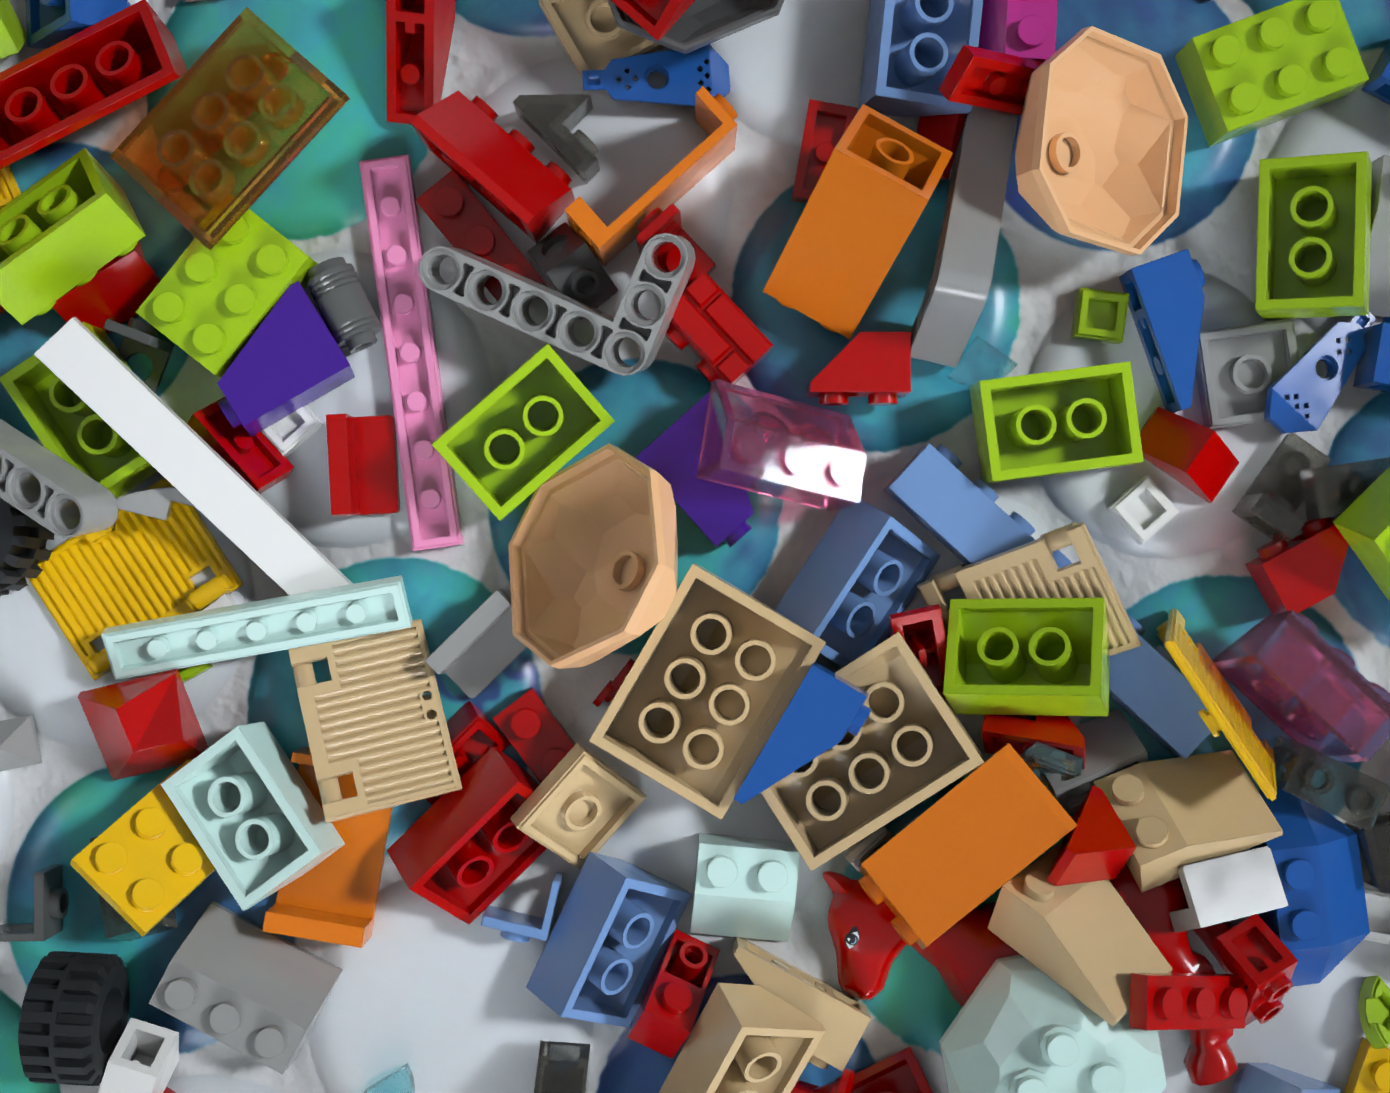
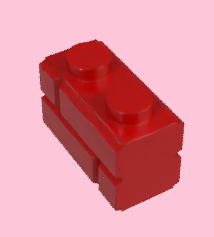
[665,272,773,390]

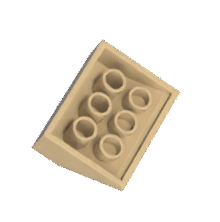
[589,563,826,820]
[761,632,984,871]

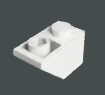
[98,1017,179,1093]

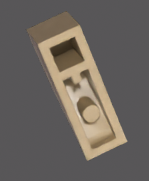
[732,937,871,1072]

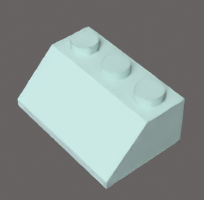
[161,722,345,911]

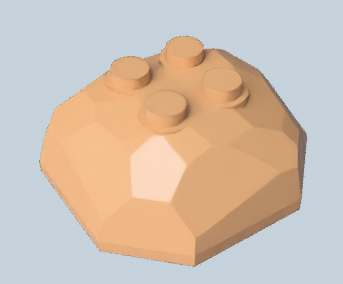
[1015,26,1188,256]
[508,443,678,669]

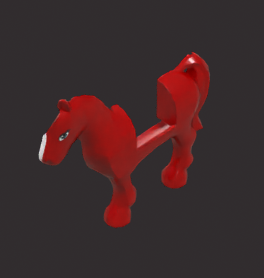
[822,864,1237,1086]

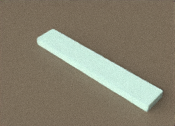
[101,575,413,680]

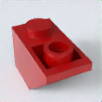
[807,332,911,406]
[1245,513,1349,617]
[627,929,720,1059]

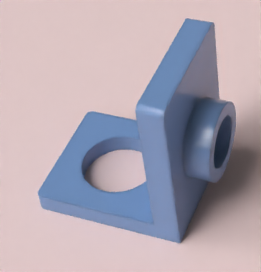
[481,871,564,942]

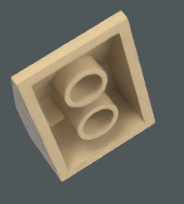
[1093,750,1283,893]
[987,842,1172,1027]

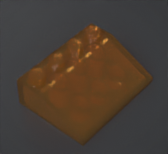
[110,7,350,251]

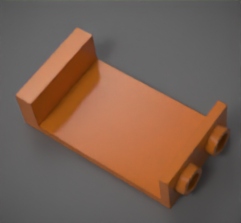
[565,86,738,267]
[262,747,393,948]

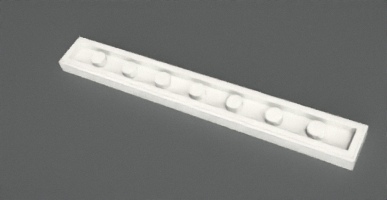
[34,317,353,595]

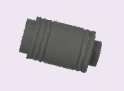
[307,257,382,353]

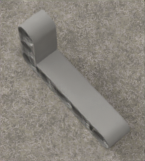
[911,106,1018,368]
[418,233,696,376]
[0,419,118,538]

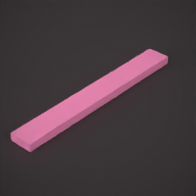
[359,154,464,551]

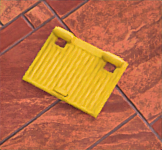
[28,478,244,681]
[1156,608,1277,801]

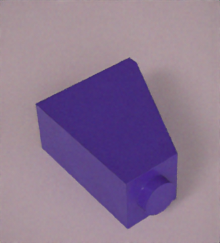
[217,281,355,437]
[636,390,754,547]

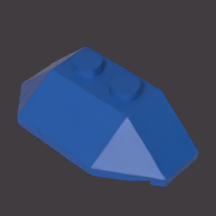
[1250,786,1370,987]

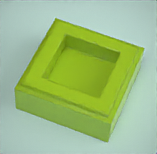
[1070,287,1129,345]

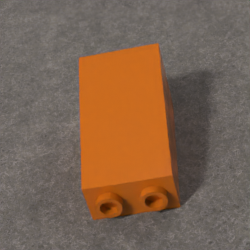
[763,104,953,339]
[858,743,1078,950]

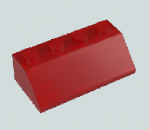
[0,0,188,169]

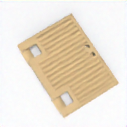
[917,522,1141,656]
[288,619,462,823]

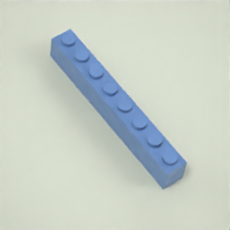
[883,443,1211,759]

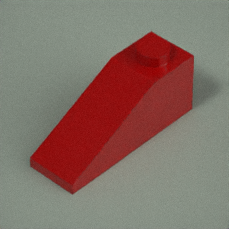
[386,0,455,125]

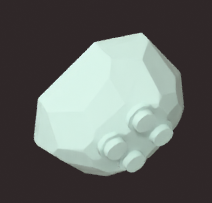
[939,954,1167,1093]

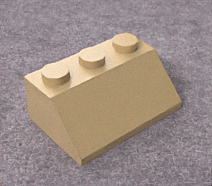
[659,983,826,1093]

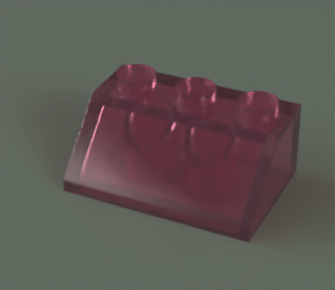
[697,379,866,511]
[1212,610,1390,763]

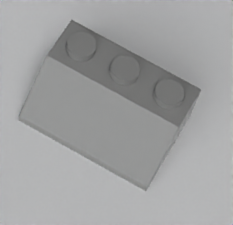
[148,901,343,1075]

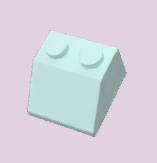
[690,833,800,942]

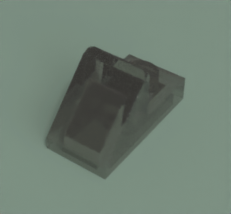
[513,94,600,184]
[1300,457,1390,520]

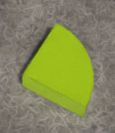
[1358,975,1390,1049]

